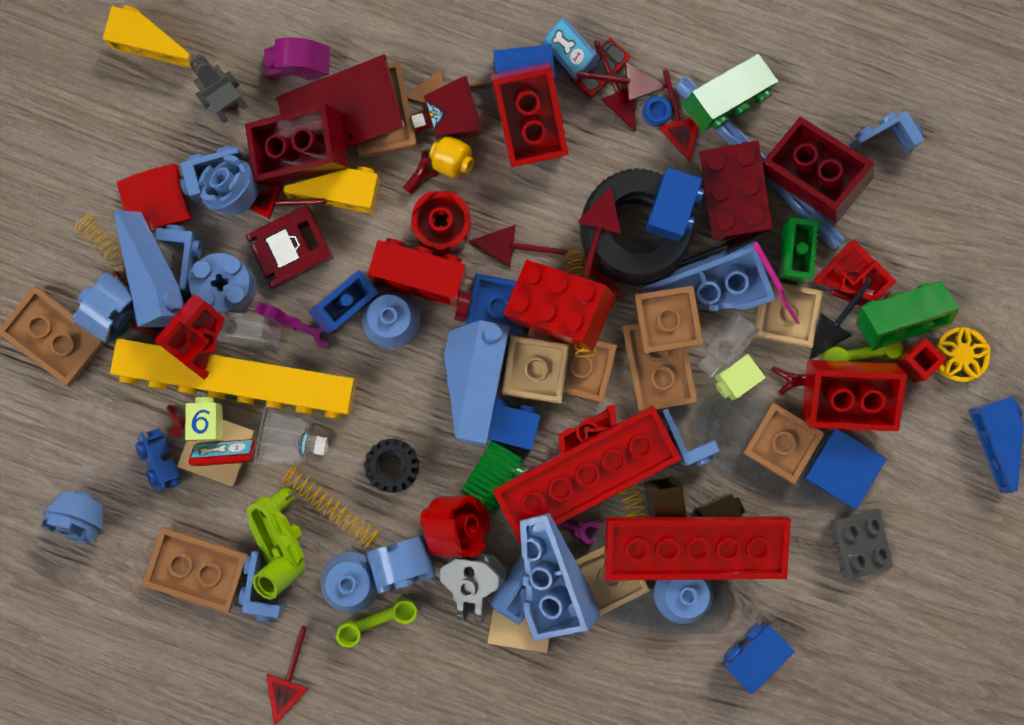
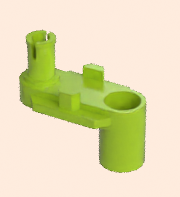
[247,487,305,600]

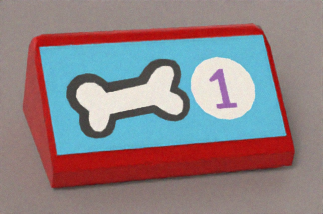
[189,439,256,467]

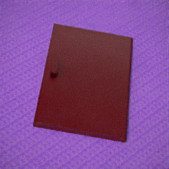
[276,54,405,149]

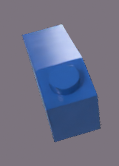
[968,396,1024,493]

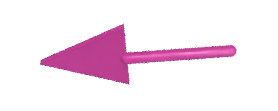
[753,242,800,325]

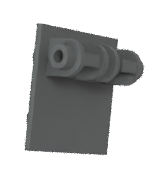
[829,509,893,580]

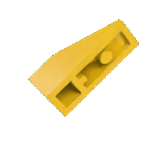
[103,5,192,68]
[283,166,380,215]

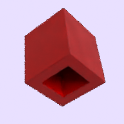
[894,338,947,383]

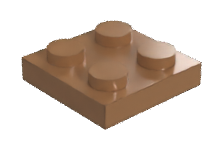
[633,286,703,355]
[741,403,824,484]

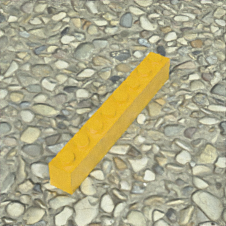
[110,338,357,420]

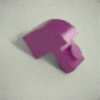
[263,37,330,80]

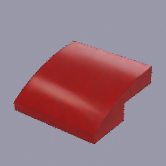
[117,164,193,233]

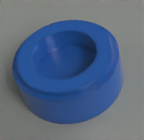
[642,96,672,127]

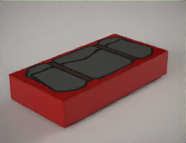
[570,37,631,99]

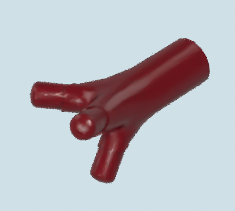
[402,150,438,195]
[772,366,806,395]
[167,405,186,437]

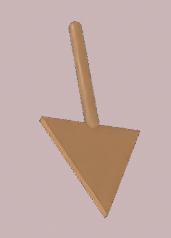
[406,70,493,104]

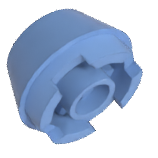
[198,155,258,216]
[362,290,420,349]
[41,491,104,544]
[320,552,378,613]
[654,580,714,624]

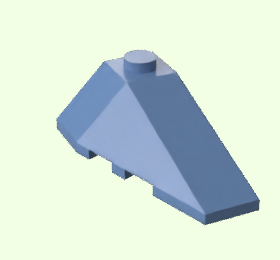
[113,210,184,327]
[643,241,776,311]
[443,320,510,447]
[520,513,600,641]

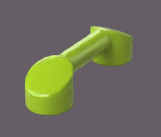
[821,341,903,362]
[336,597,417,648]

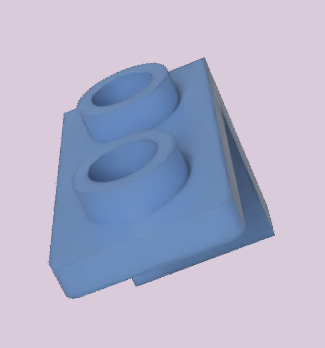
[850,110,925,153]
[180,146,244,203]
[155,225,202,294]
[659,409,719,467]
[239,550,285,622]

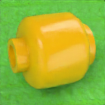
[429,136,475,179]

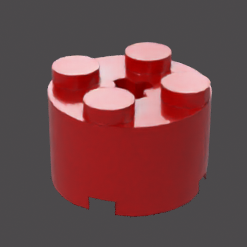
[411,191,471,256]
[420,495,490,557]

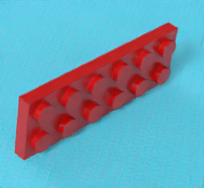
[492,405,681,545]
[604,516,791,581]

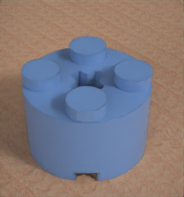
[189,253,256,317]
[72,272,136,344]
[367,535,436,594]

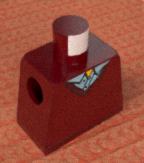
[411,75,483,140]

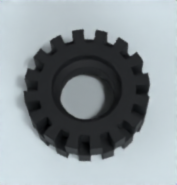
[364,439,419,493]

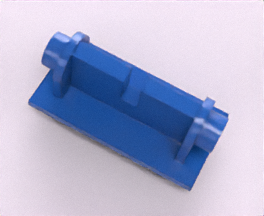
[135,428,181,493]

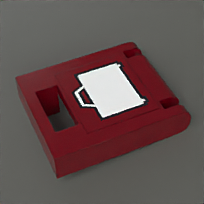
[245,205,334,289]

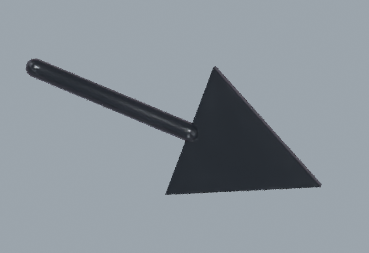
[676,231,769,268]
[809,278,872,360]

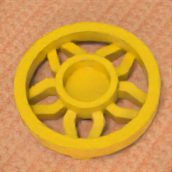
[934,327,991,382]

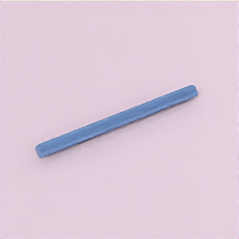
[676,76,845,250]

